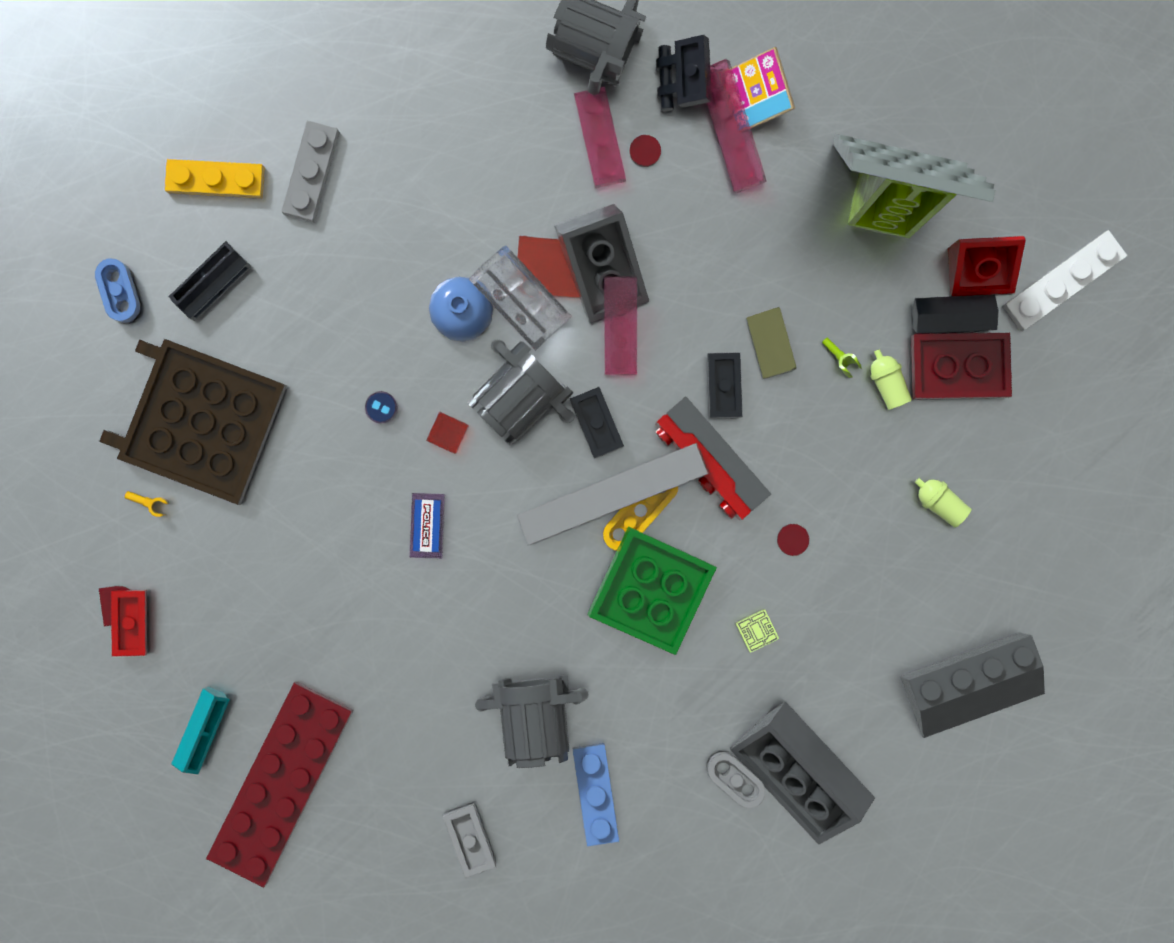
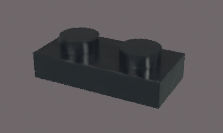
[707,353,742,419]
[570,387,624,459]

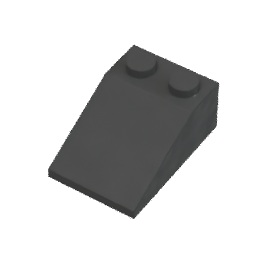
[554,204,649,323]

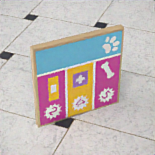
[720,47,795,134]

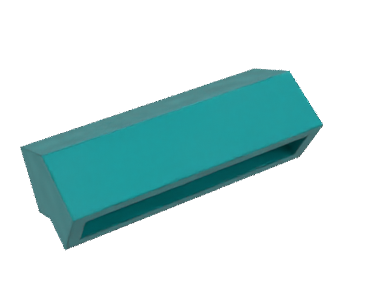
[171,687,230,775]

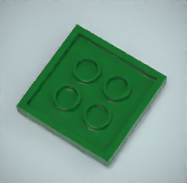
[587,526,717,655]

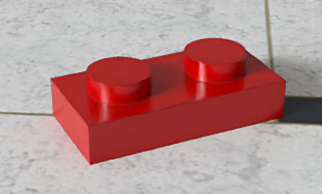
[111,590,147,656]

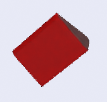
[948,236,1026,296]

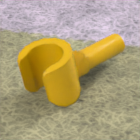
[125,491,169,517]

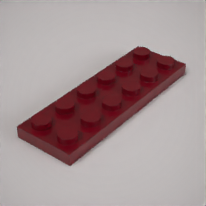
[206,682,353,888]

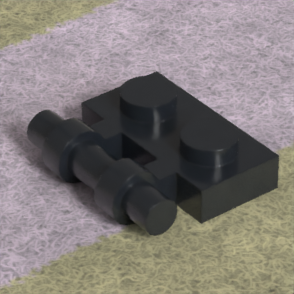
[656,35,712,112]

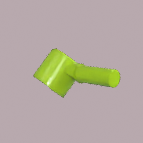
[822,337,862,378]

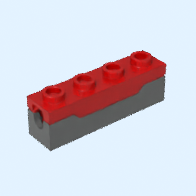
[655,396,771,520]

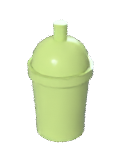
[870,349,912,410]
[915,478,972,528]

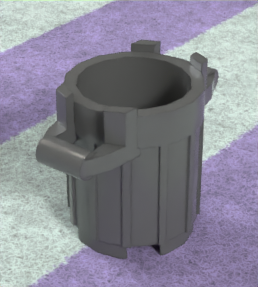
[546,0,646,95]
[468,340,575,446]
[475,674,589,768]

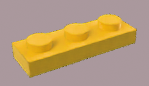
[165,159,265,199]

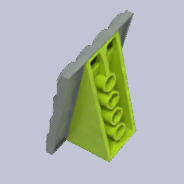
[833,134,996,238]

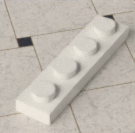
[1002,230,1128,332]

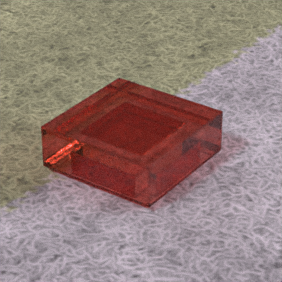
[426,412,469,454]

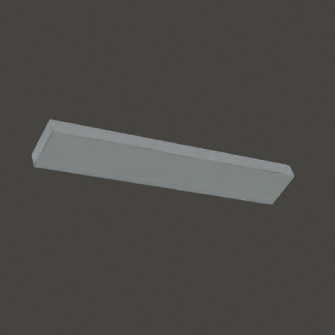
[517,443,709,545]

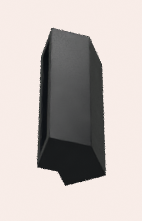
[168,241,251,321]
[912,294,999,334]

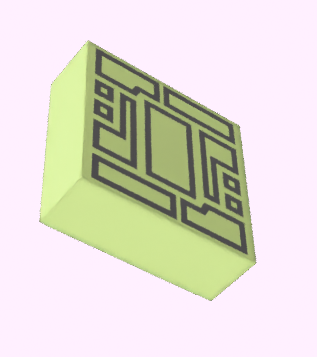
[735,609,779,653]

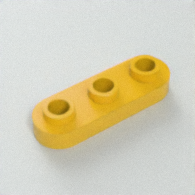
[603,486,678,551]

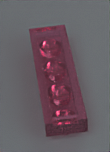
[707,59,767,193]

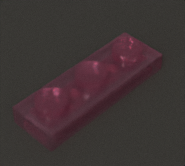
[574,86,626,188]
[604,276,637,375]

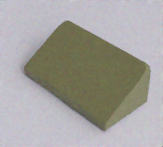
[746,307,797,379]

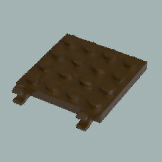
[99,339,287,505]

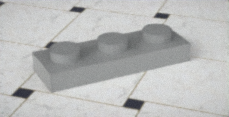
[282,121,340,223]

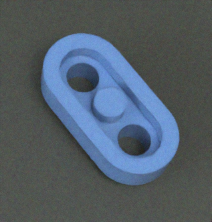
[95,258,140,323]

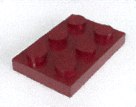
[911,333,1012,399]

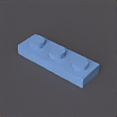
[573,743,619,847]

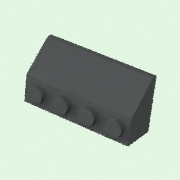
[900,633,1045,738]
[730,702,875,845]

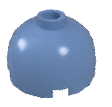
[429,276,493,342]

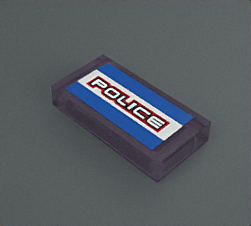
[409,493,445,559]

